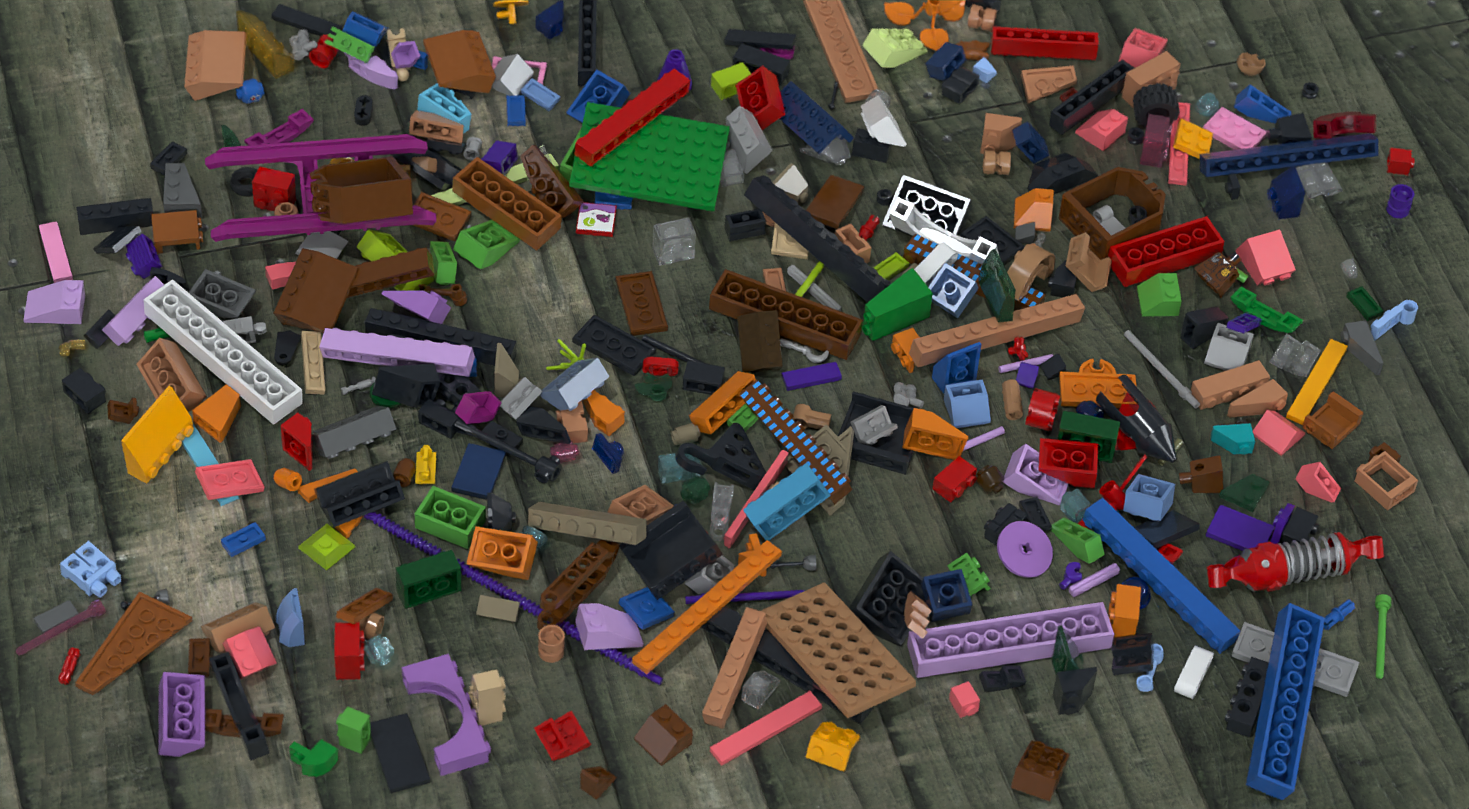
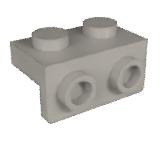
[851,405,898,445]

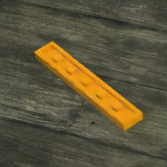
[1286,339,1348,425]

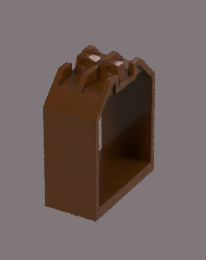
[309,156,413,224]
[1058,167,1166,260]

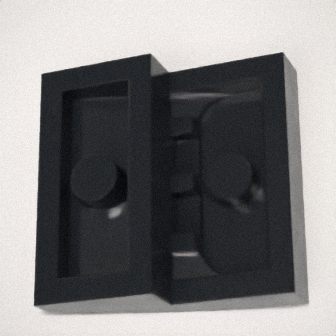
[1111,633,1154,676]

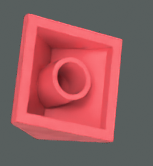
[1253,410,1305,456]

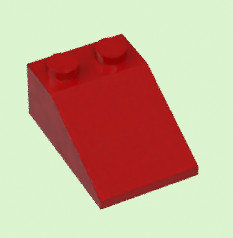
[1038,438,1098,488]

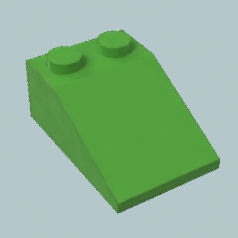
[453,220,520,269]

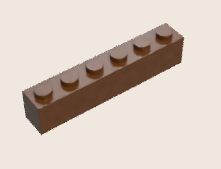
[347,247,435,298]

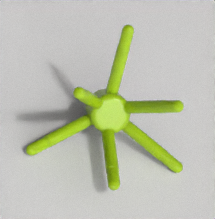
[546,339,586,370]

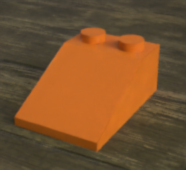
[902,408,968,460]
[466,526,538,580]

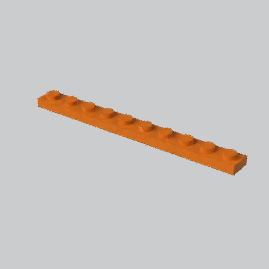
[632,540,782,674]

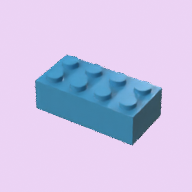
[743,463,831,541]

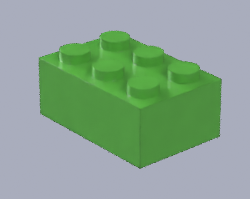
[415,486,486,549]

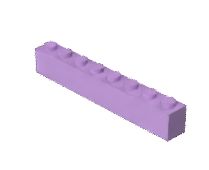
[319,328,475,377]

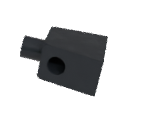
[1267,113,1312,144]

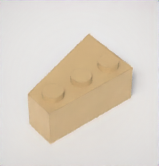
[468,669,505,726]

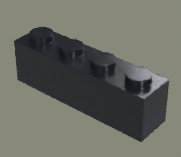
[76,198,153,235]

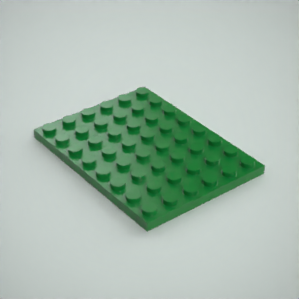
[569,102,730,211]

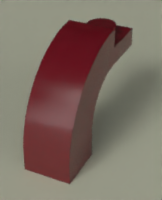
[1313,112,1376,139]

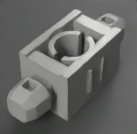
[223,316,267,344]

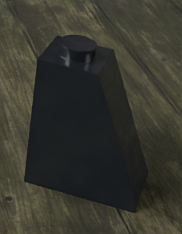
[1180,306,1229,350]

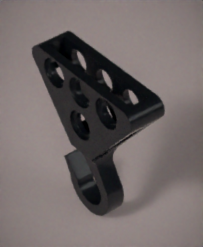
[675,423,766,490]

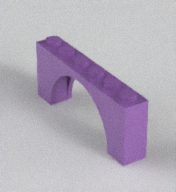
[402,654,491,776]

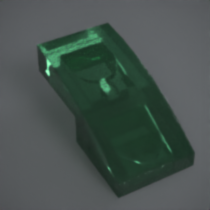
[221,125,241,147]

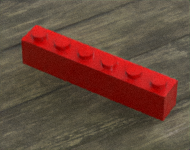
[991,27,1099,60]

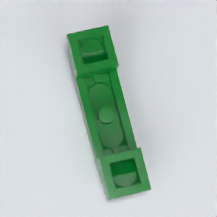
[1230,286,1303,333]

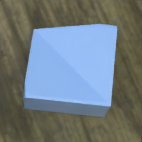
[973,57,997,84]

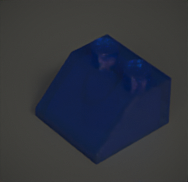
[1267,166,1305,219]

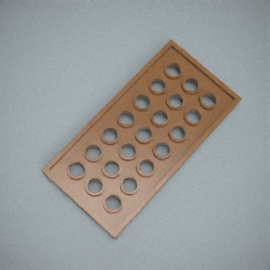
[760,582,916,718]

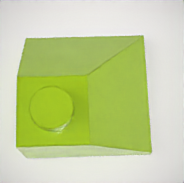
[298,523,355,571]

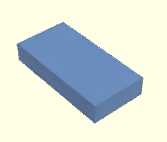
[521,78,560,111]

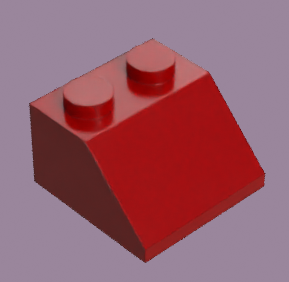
[281,412,313,471]

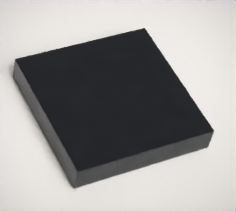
[93,226,141,254]

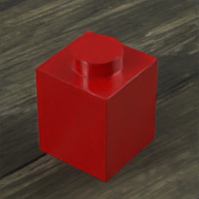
[1387,148,1415,175]

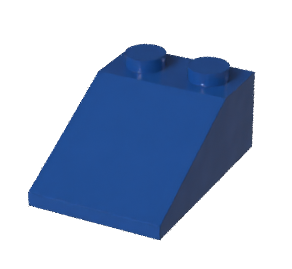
[566,69,630,123]
[932,342,982,394]

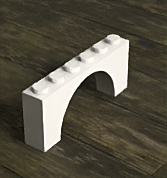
[889,197,999,270]

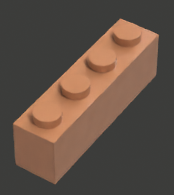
[1191,360,1270,410]

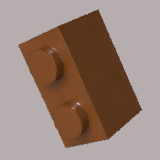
[634,704,693,766]

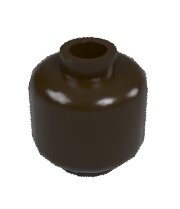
[976,465,1005,494]

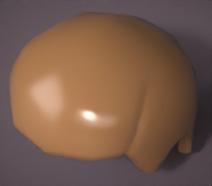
[1237,53,1266,76]

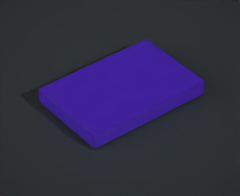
[1206,504,1275,551]

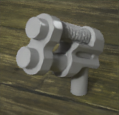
[290,29,317,60]
[894,382,924,408]

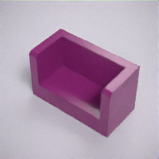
[455,391,502,424]

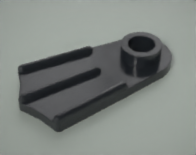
[274,330,301,365]

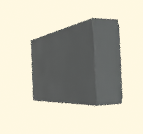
[33,600,80,636]

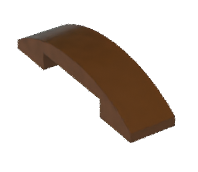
[205,709,284,738]

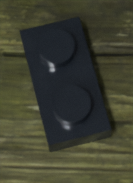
[427,137,467,155]
[150,141,187,175]
[83,309,116,349]

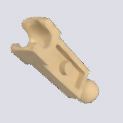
[386,28,410,82]

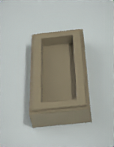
[476,595,520,622]

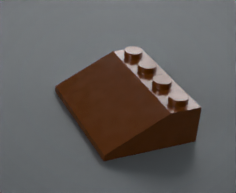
[274,248,359,333]

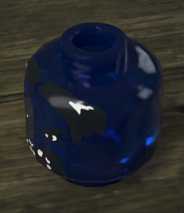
[1076,400,1104,418]

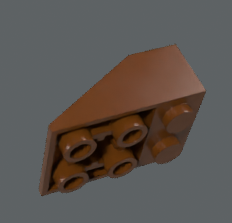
[1011,740,1070,801]

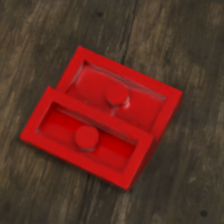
[534,710,591,761]

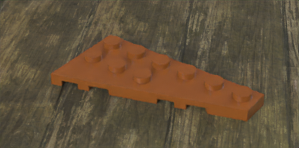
[75,592,192,695]

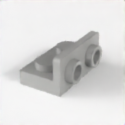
[500,377,542,419]

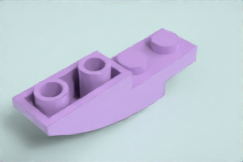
[344,52,398,90]

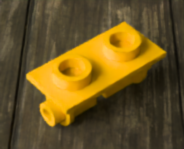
[415,445,436,484]

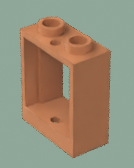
[1355,451,1418,510]

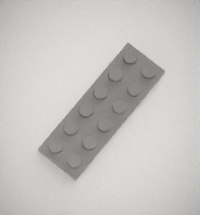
[1231,622,1359,697]

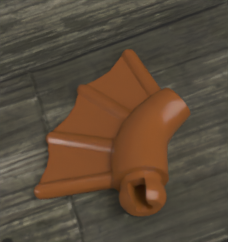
[956,40,990,61]

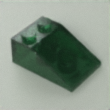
[1051,625,1084,675]

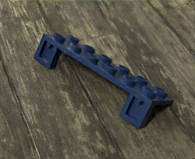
[780,81,854,154]

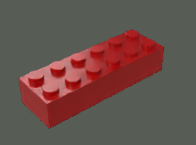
[1108,216,1225,287]

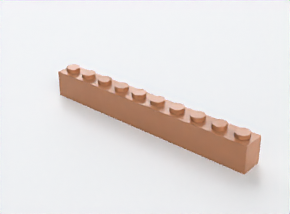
[909,294,1085,368]

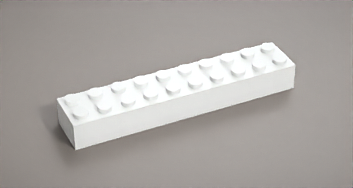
[143,279,302,425]

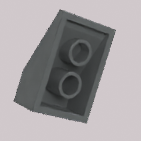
[189,269,256,318]

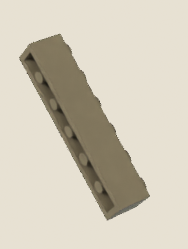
[528,502,647,545]

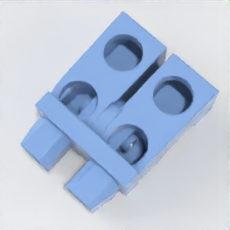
[60,541,121,598]

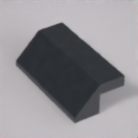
[390,147,462,190]
[314,461,405,527]

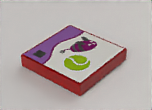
[576,203,617,237]

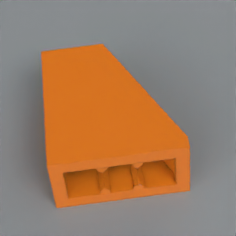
[192,384,241,443]

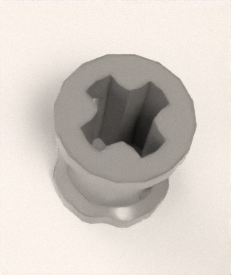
[463,137,482,161]

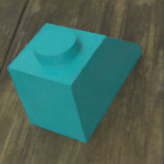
[1210,423,1255,454]

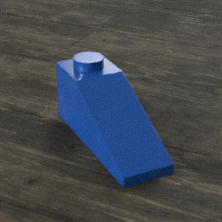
[1234,85,1292,124]

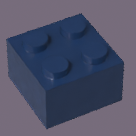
[921,569,972,622]

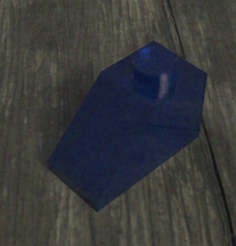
[536,0,564,40]

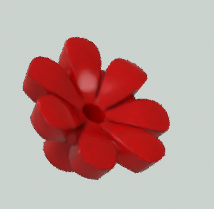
[1008,336,1028,361]

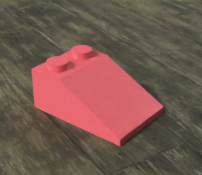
[1119,28,1168,67]

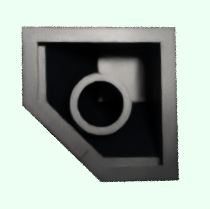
[487,493,516,532]

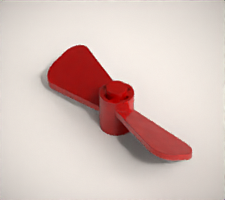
[1078,454,1147,532]

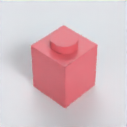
[949,681,980,718]

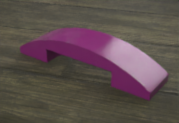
[244,109,314,146]

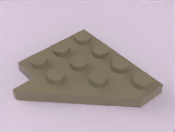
[785,424,854,516]

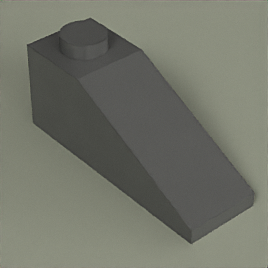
[1341,321,1384,376]

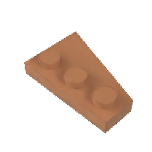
[1021,66,1077,103]

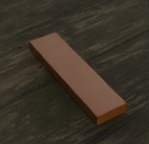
[336,587,393,624]

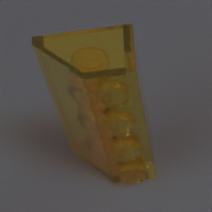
[236,10,295,79]

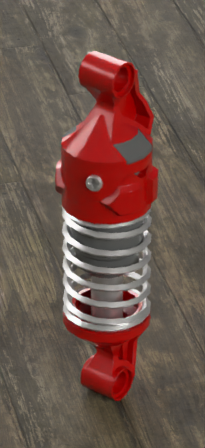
[1206,532,1384,591]

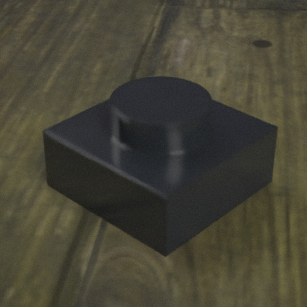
[1225,174,1241,200]

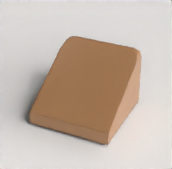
[412,157,437,173]

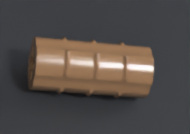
[1002,380,1023,420]

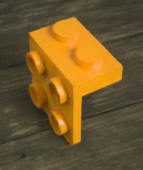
[806,722,860,771]

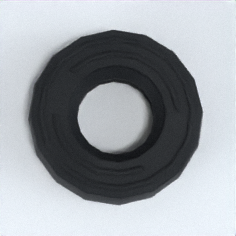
[230,167,258,197]

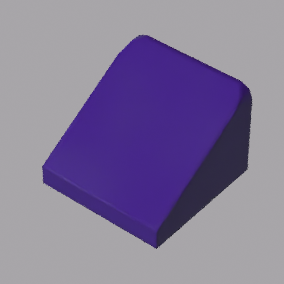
[1016,362,1039,389]

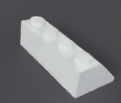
[861,95,907,147]

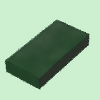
[1346,286,1384,322]

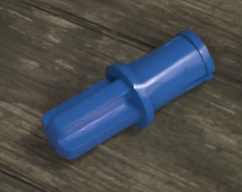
[1323,599,1355,630]

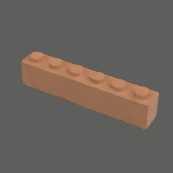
[702,607,767,729]

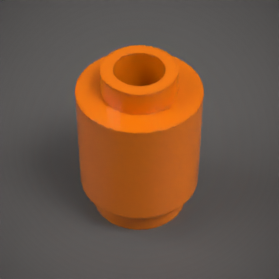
[274,468,302,491]

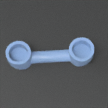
[1136,644,1164,692]

